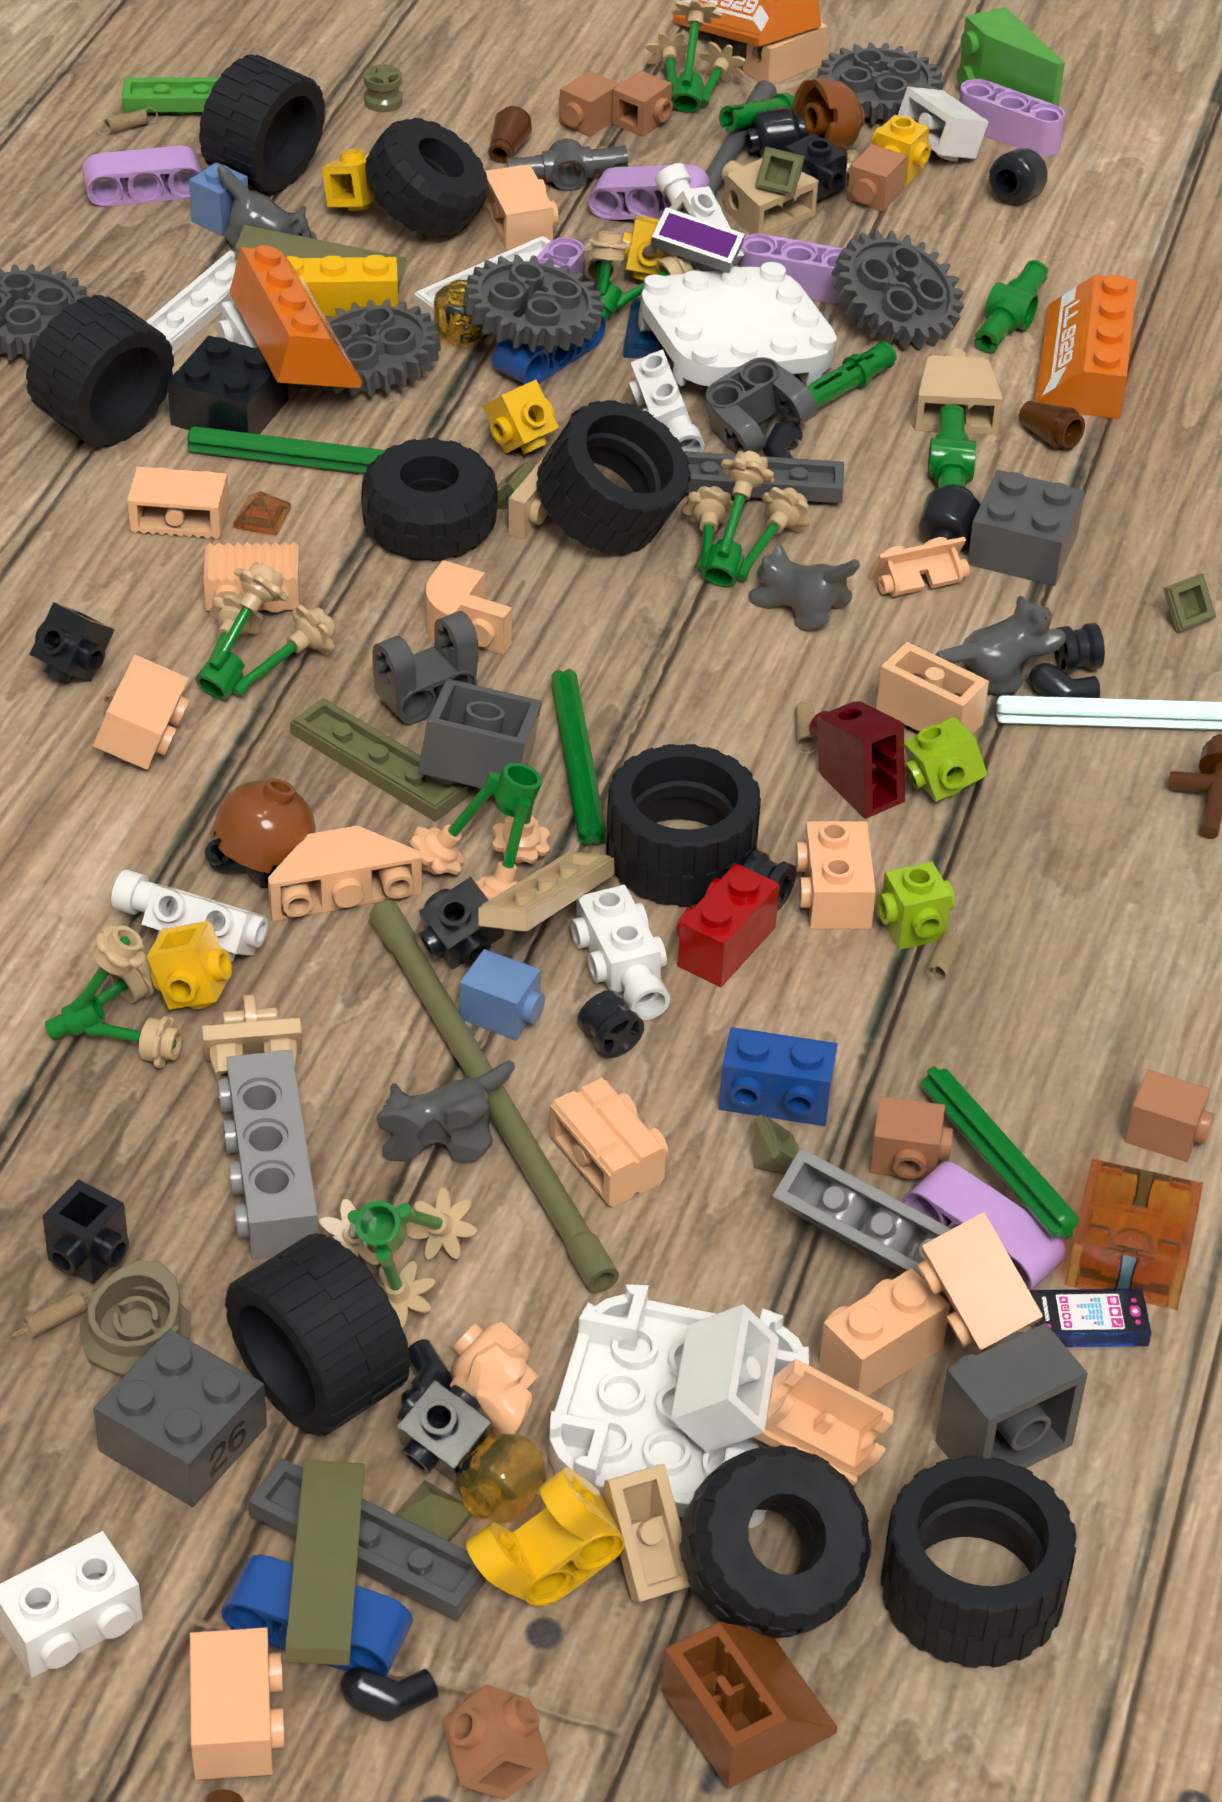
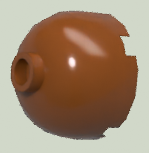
[792,78,865,152]
[210,778,316,873]

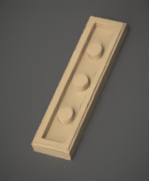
[478,851,614,932]

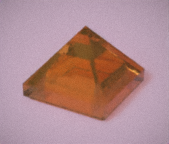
[233,491,291,536]

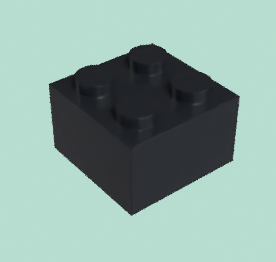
[167,335,289,434]

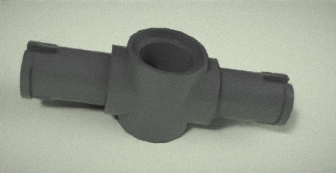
[507,138,629,191]

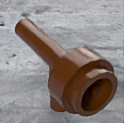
[1169,734,1222,839]

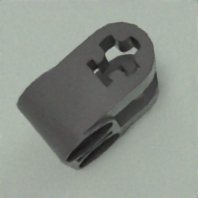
[706,357,818,454]
[372,611,478,724]

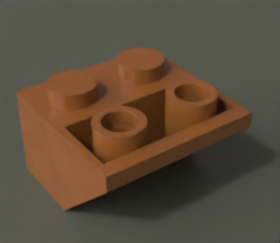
[661,1622,837,1789]

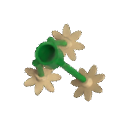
[645,0,746,113]
[319,1187,478,1328]

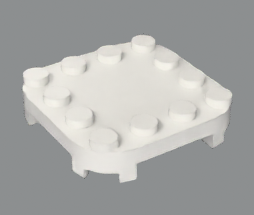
[638,262,837,387]
[549,1284,809,1528]

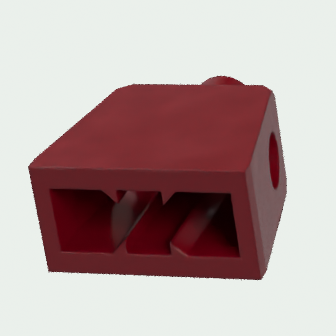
[809,701,905,819]

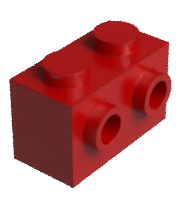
[676,863,780,988]

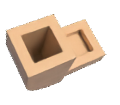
[426,560,512,655]

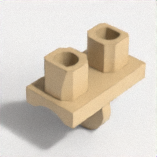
[202,994,302,1083]

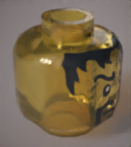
[434,280,484,347]
[457,1432,547,1524]

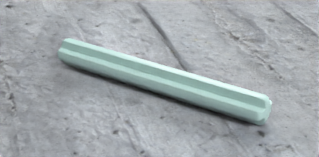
[996,695,1222,730]

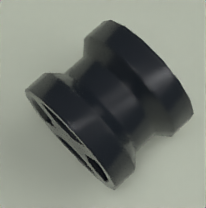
[1054,623,1105,673]
[743,850,797,911]
[577,990,644,1058]

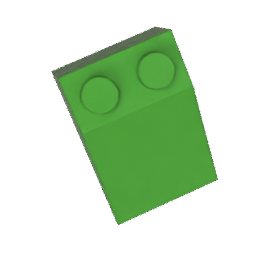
[957,7,1065,106]

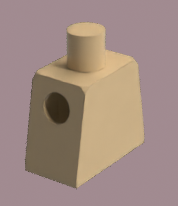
[721,158,818,235]
[915,348,1002,435]

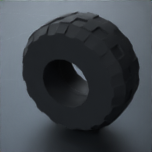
[365,118,488,237]
[361,438,498,561]
[679,1445,872,1638]

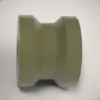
[363,65,402,112]

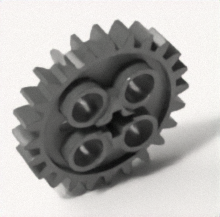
[817,43,942,124]
[831,230,964,350]
[463,255,604,353]
[0,264,90,361]
[320,299,441,396]

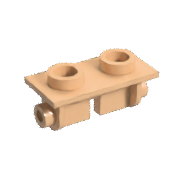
[869,537,970,597]

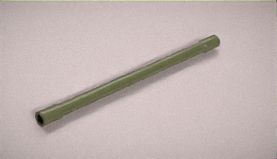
[370,900,619,1293]

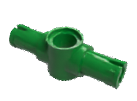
[974,260,1048,354]
[928,404,976,488]

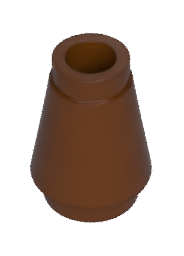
[488,106,532,164]
[1019,400,1085,450]

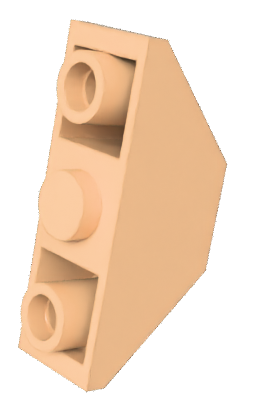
[268,826,422,921]

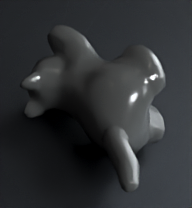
[217,165,317,249]
[748,544,860,631]
[935,596,1066,695]
[376,1060,515,1163]

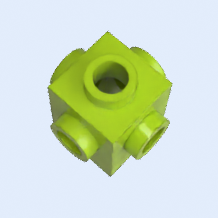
[904,716,988,802]
[877,861,955,950]

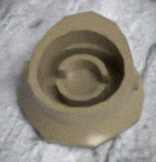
[79,1260,190,1378]

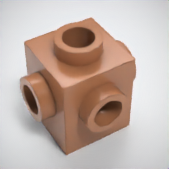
[442,1684,550,1800]

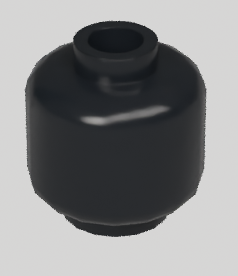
[746,107,807,159]
[989,148,1048,205]
[918,484,981,551]

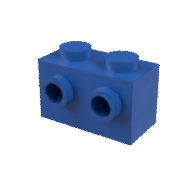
[719,1027,838,1126]

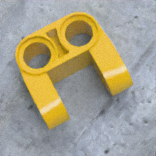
[466,1467,625,1607]

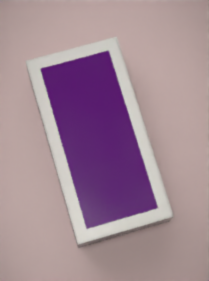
[650,207,745,273]

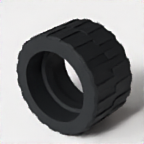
[199,54,325,194]
[26,295,174,447]
[536,400,691,554]
[606,744,761,906]
[225,1233,411,1436]
[881,1456,1077,1668]

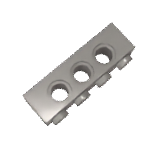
[218,1049,319,1260]
[773,1147,951,1299]

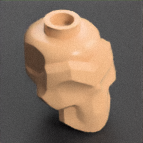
[450,1321,539,1438]

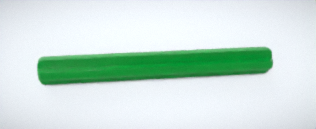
[187,426,385,474]
[551,669,606,846]
[921,1066,1079,1240]

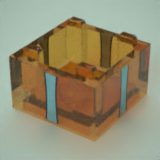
[1065,1158,1203,1310]

